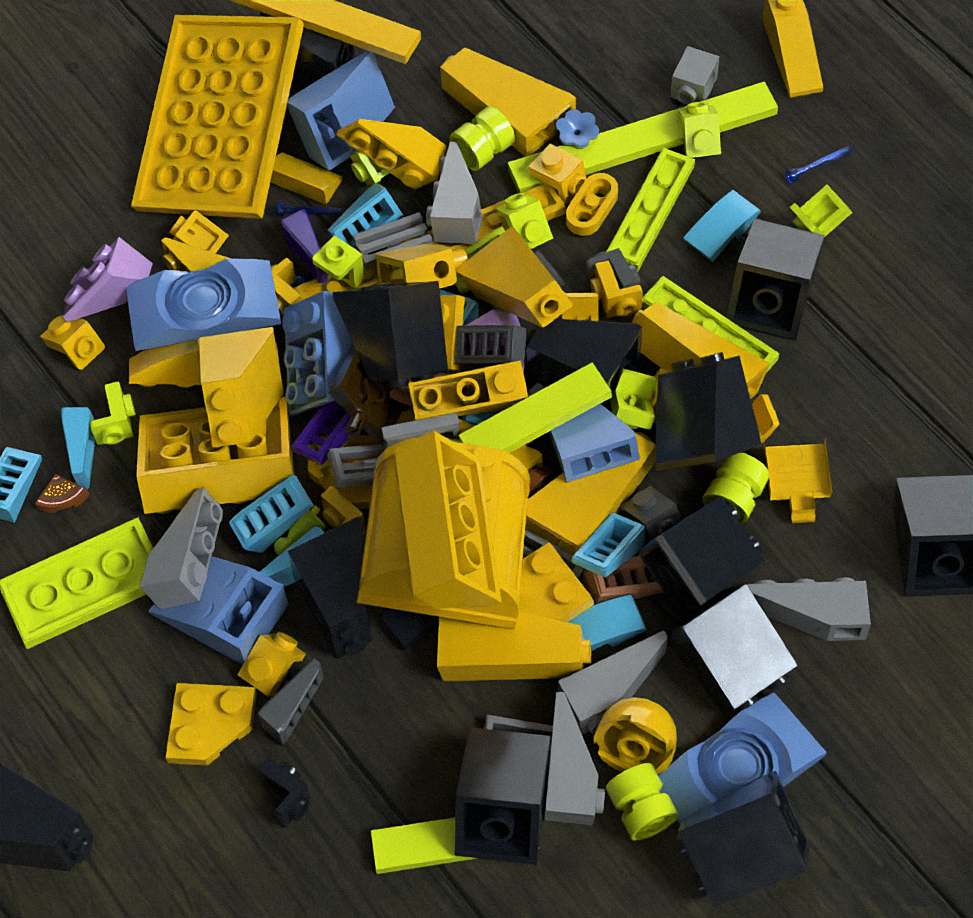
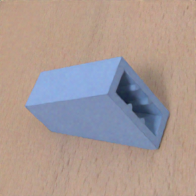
[548,404,640,483]

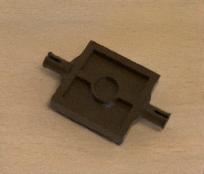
[328,344,405,444]

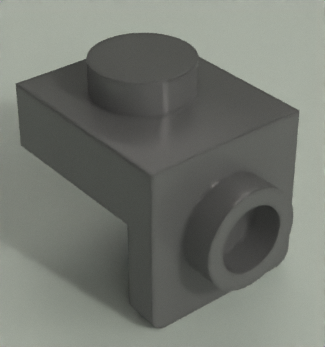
[586,248,640,289]
[620,486,682,543]

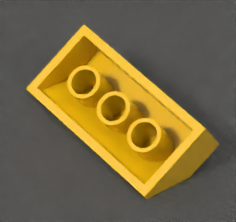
[394,431,502,608]

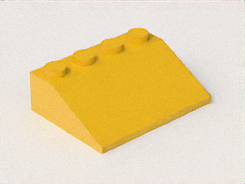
[136,397,295,514]

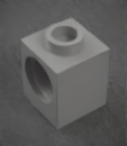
[671,46,720,104]

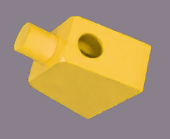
[375,243,468,289]

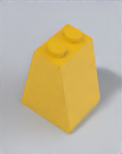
[199,327,284,448]

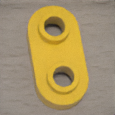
[566,173,618,236]

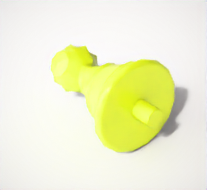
[274,505,325,555]

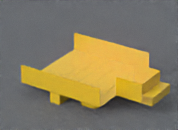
[764,439,832,523]

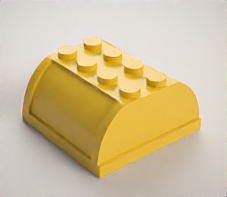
[357,437,530,629]

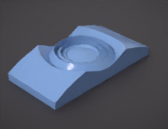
[126,259,281,351]
[659,693,827,824]

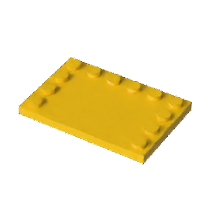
[131,15,304,219]

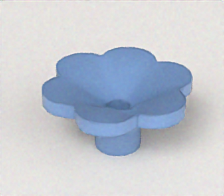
[556,109,599,148]

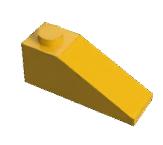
[762,0,823,98]

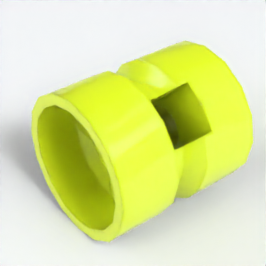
[449,106,515,171]
[703,452,770,524]
[606,763,679,841]

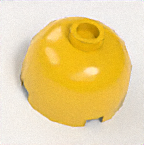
[594,697,677,774]

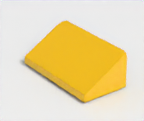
[270,152,343,205]

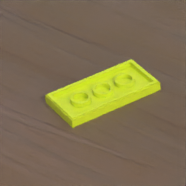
[0,517,153,649]

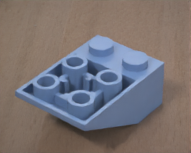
[287,50,395,170]
[282,291,353,416]
[149,556,289,665]

